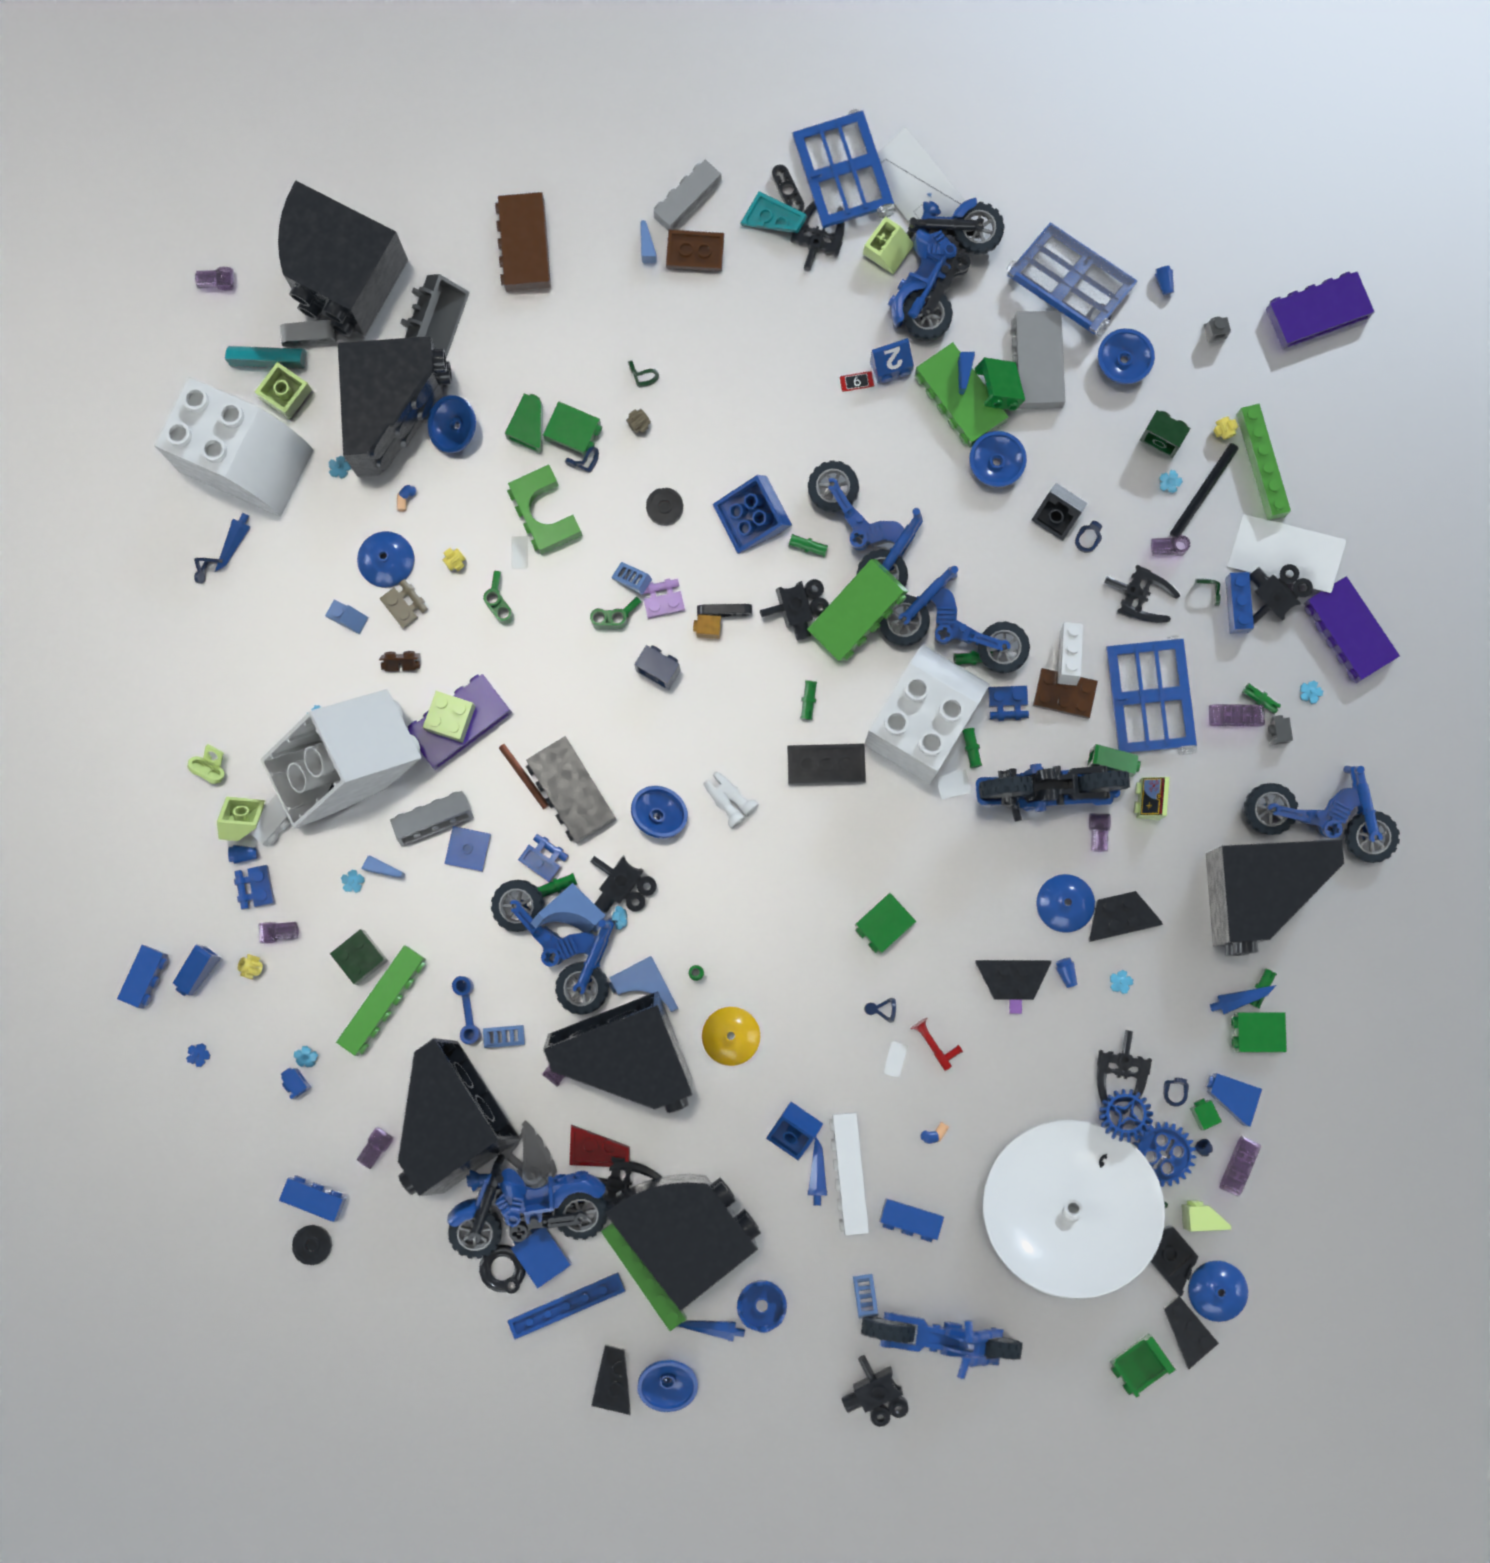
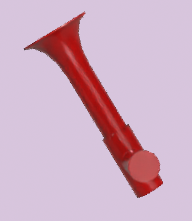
[910,1018,963,1071]

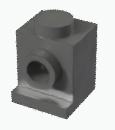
[1204,316,1231,343]
[1268,715,1293,746]

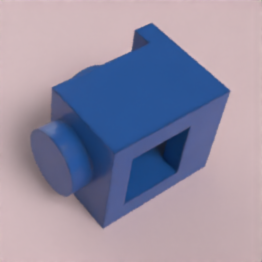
[281,1067,311,1099]

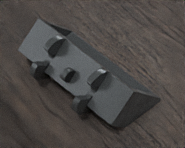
[400,274,470,358]

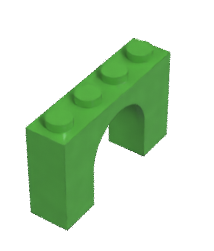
[507,464,583,555]

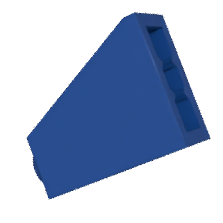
[173,944,221,996]
[1206,1073,1262,1127]

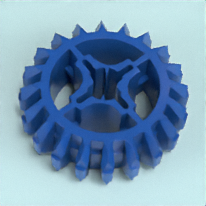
[1099,1088,1153,1143]

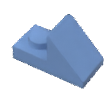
[325,599,369,634]

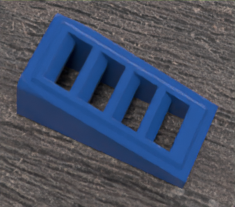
[958,352,975,395]

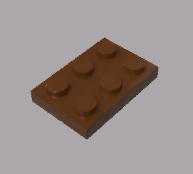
[666,229,724,271]
[1033,668,1098,719]

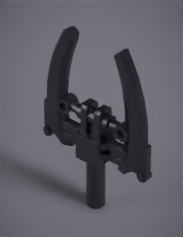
[790,201,845,270]
[1104,565,1180,623]
[1097,1030,1152,1104]
[597,1156,662,1204]

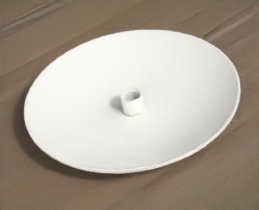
[983,1120,1165,1299]

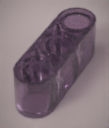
[1209,704,1265,727]
[1219,1136,1261,1197]

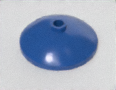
[1098,328,1155,384]
[428,395,476,453]
[969,431,1027,487]
[357,531,415,588]
[631,786,688,839]
[1036,874,1095,933]
[1188,1260,1248,1322]
[637,1360,698,1412]

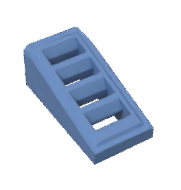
[641,220,657,263]
[611,562,652,595]
[361,855,405,878]
[483,1025,525,1048]
[853,1274,879,1319]

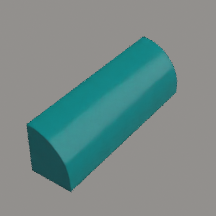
[225,346,306,369]

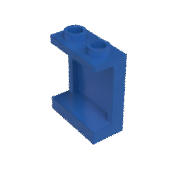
[511,1228,572,1289]

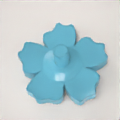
[328,455,351,479]
[1159,470,1183,493]
[1300,680,1324,704]
[341,869,365,893]
[611,906,627,930]
[1110,970,1134,994]
[294,1046,318,1067]

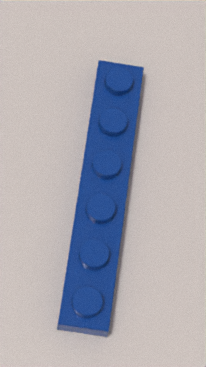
[507,1272,626,1339]

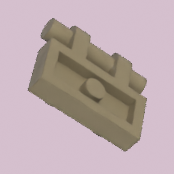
[379,579,428,629]

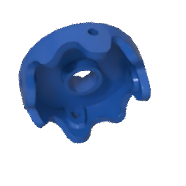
[737,1280,787,1333]

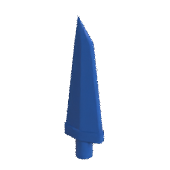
[215,512,250,572]
[1210,985,1276,1015]
[808,1137,827,1206]
[678,1320,745,1341]

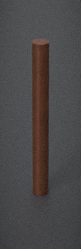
[499,744,549,810]

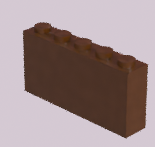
[495,192,551,292]

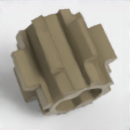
[626,409,651,434]

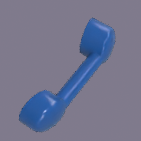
[452,976,481,1044]

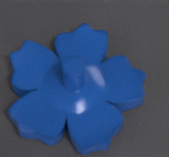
[186,1043,211,1067]

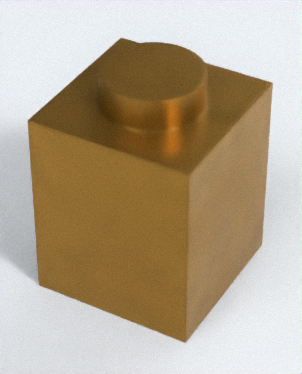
[693,615,721,639]

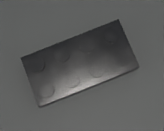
[787,743,866,785]

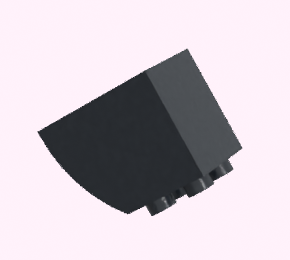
[278,180,408,337]
[605,1174,761,1311]

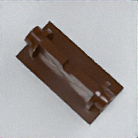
[379,651,420,672]

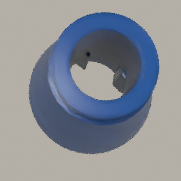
[1155,265,1174,295]
[228,845,257,864]
[1056,957,1078,988]

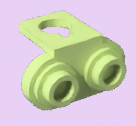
[187,744,224,784]

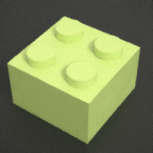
[255,362,312,420]
[423,691,476,743]

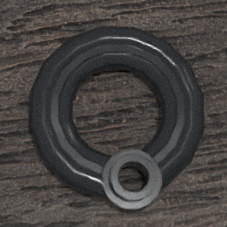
[479,1245,526,1294]

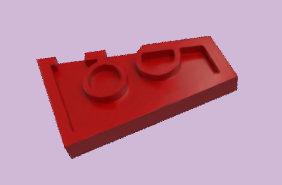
[569,1124,630,1167]

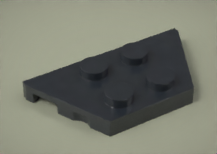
[1088,891,1163,942]
[975,960,1051,1000]
[1150,1225,1199,1297]

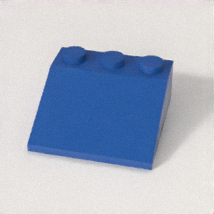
[713,475,792,554]

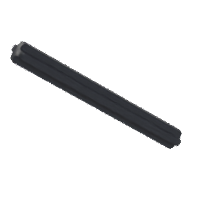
[1170,443,1239,539]

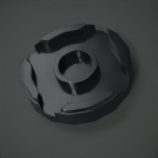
[646,488,684,526]
[292,1225,332,1265]

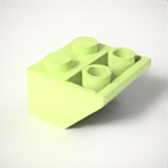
[863,216,913,275]

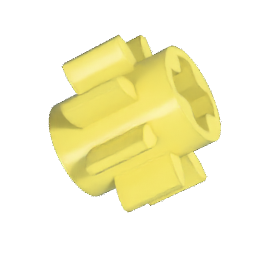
[1213,417,1239,440]
[442,548,466,571]
[238,954,263,979]

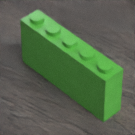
[915,342,1009,447]
[807,559,908,661]

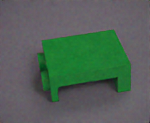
[974,357,1025,411]
[543,401,602,457]
[855,893,916,954]
[1231,1012,1287,1052]
[1110,1334,1176,1398]

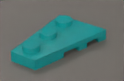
[740,191,807,233]

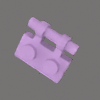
[643,578,685,619]

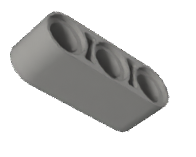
[280,320,336,347]

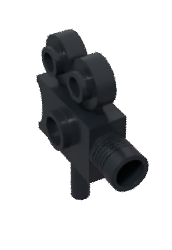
[1250,564,1313,624]
[760,579,829,641]
[590,855,657,913]
[841,1355,909,1427]

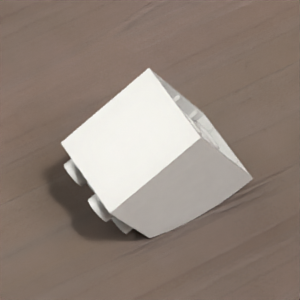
[154,377,313,517]
[865,645,990,784]
[260,689,422,828]

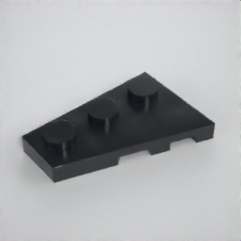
[1163,1296,1219,1369]
[591,1345,631,1415]

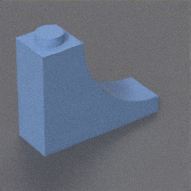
[531,883,606,933]
[609,956,679,1012]

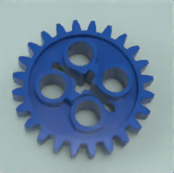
[1132,1122,1197,1187]

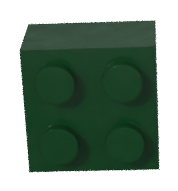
[1140,410,1191,458]
[330,929,388,985]

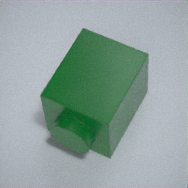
[1190,1098,1222,1130]

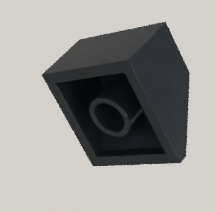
[1032,483,1088,541]

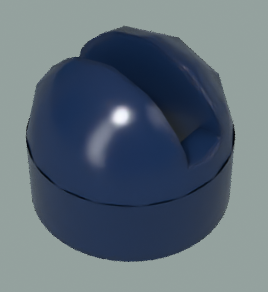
[1195,1139,1213,1156]

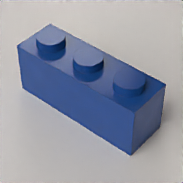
[1225,572,1254,634]
[117,945,168,1009]
[279,1175,347,1222]
[879,1198,944,1242]

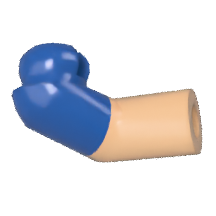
[397,485,416,511]
[921,1122,949,1144]

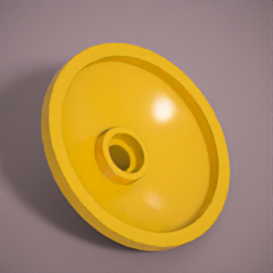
[702,1007,760,1066]

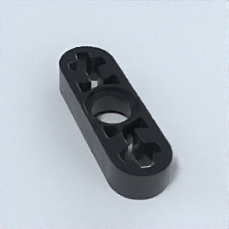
[772,165,804,212]
[697,604,752,617]

